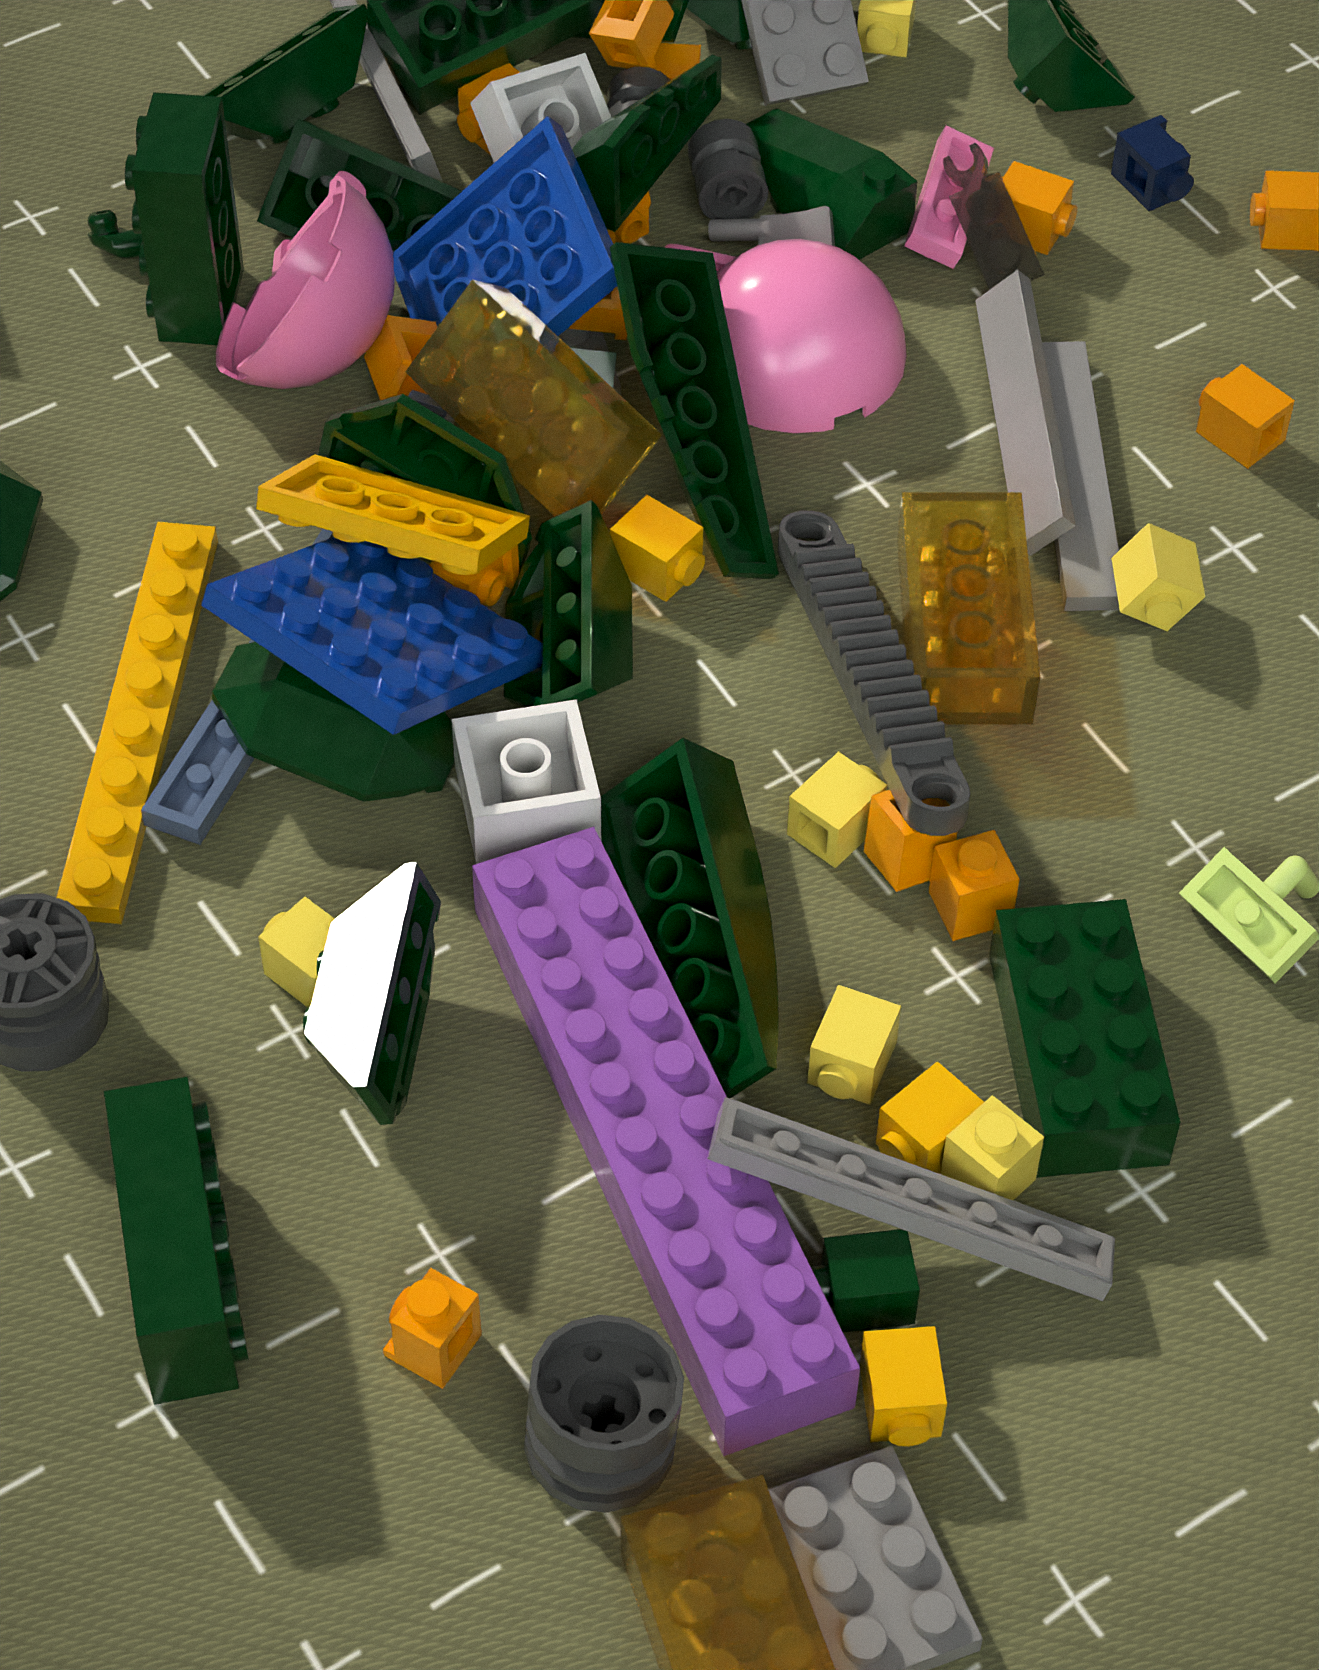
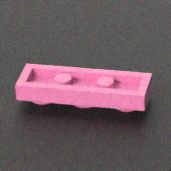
[904,125,994,269]

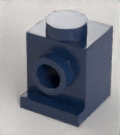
[1111,115,1194,211]

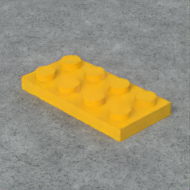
[256,454,530,575]

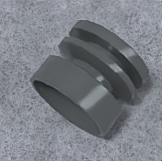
[0,893,109,1072]
[524,1315,684,1513]

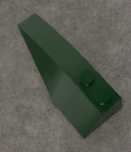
[610,242,779,579]
[601,738,779,1098]

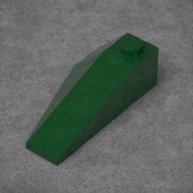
[572,55,722,232]

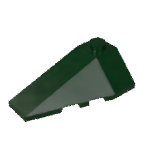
[1008,0,1135,112]
[746,108,918,260]
[257,119,462,251]

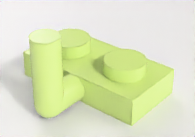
[1179,847,1319,983]

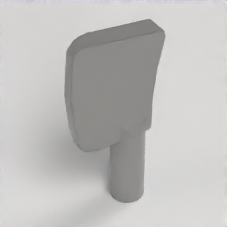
[708,206,835,246]

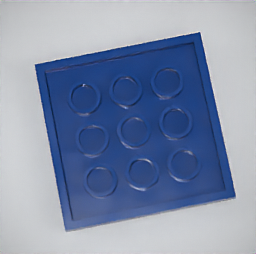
[393,116,617,415]
[201,537,543,735]

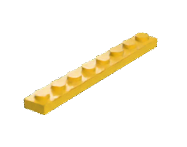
[56,522,218,924]

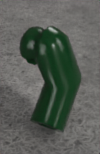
[87,210,143,259]

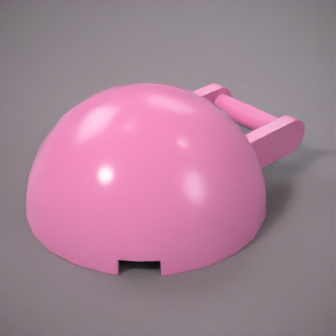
[216,171,395,389]
[664,239,906,433]

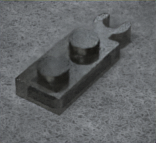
[943,143,1045,290]

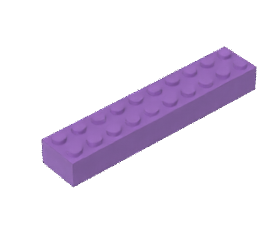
[472,827,860,1456]

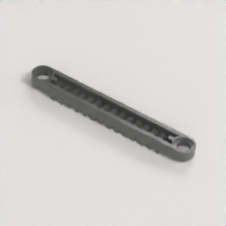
[778,511,971,836]

